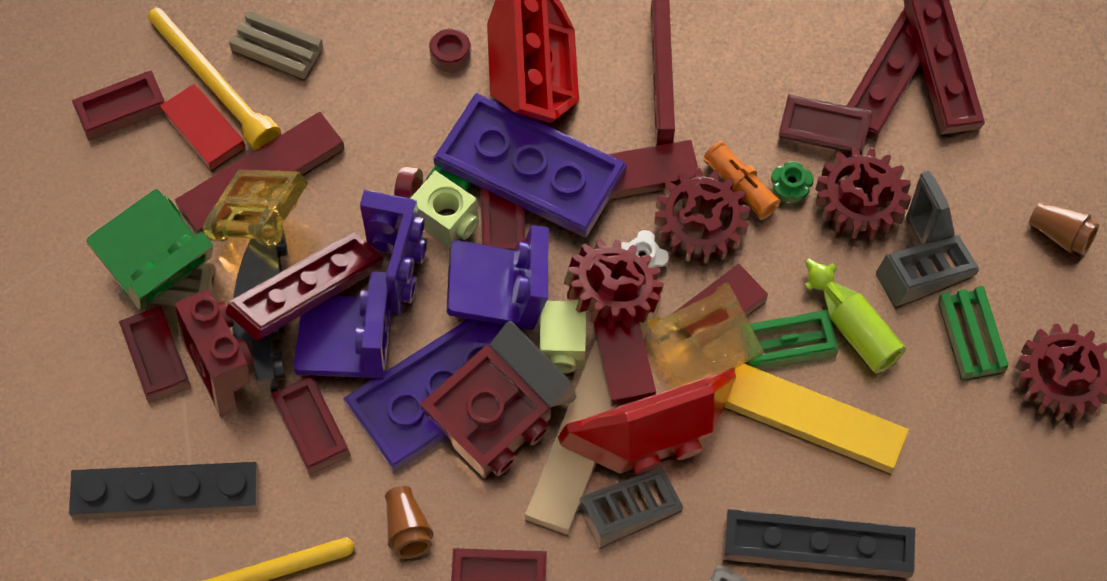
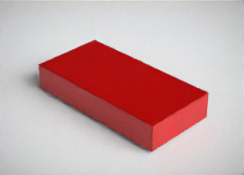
[160,83,245,170]

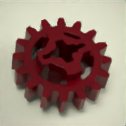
[815,147,912,239]
[654,168,750,263]
[564,239,664,329]
[1015,323,1107,421]

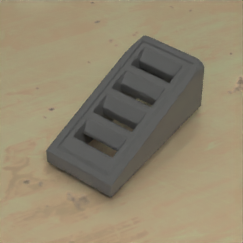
[906,170,955,244]
[876,235,980,306]
[579,467,683,548]

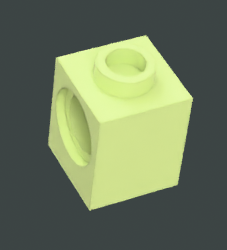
[410,171,479,248]
[540,301,586,373]

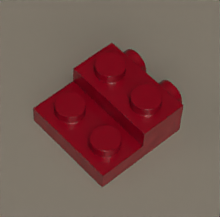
[175,289,253,416]
[420,344,551,479]

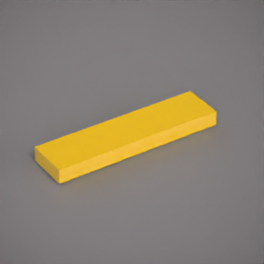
[724,362,909,474]

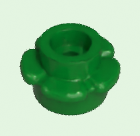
[771,161,814,203]

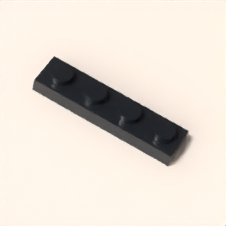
[69,462,259,520]
[723,509,916,578]

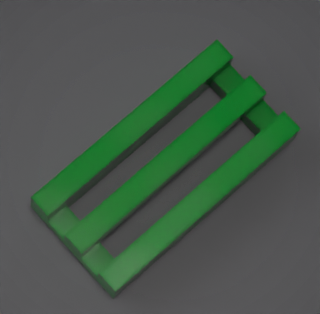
[938,286,1009,380]
[739,310,839,370]

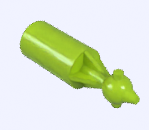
[804,258,907,374]

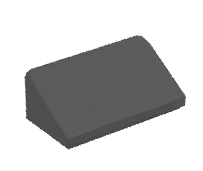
[490,321,576,407]

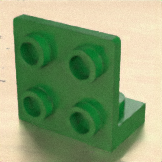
[86,189,213,310]

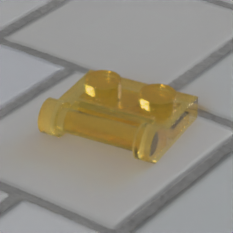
[203,169,308,245]
[646,282,764,387]

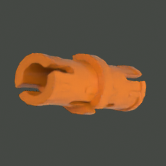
[703,141,781,220]

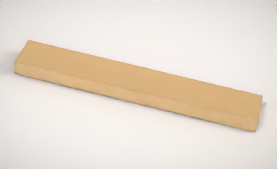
[525,292,662,535]

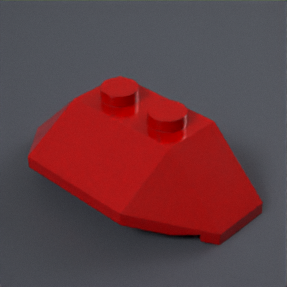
[487,0,579,123]
[557,368,737,474]

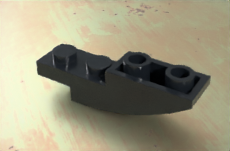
[232,215,288,399]

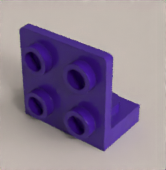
[360,190,427,316]
[446,225,549,330]
[293,272,391,378]

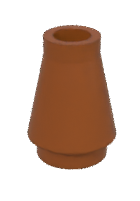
[1029,202,1099,255]
[385,486,434,559]

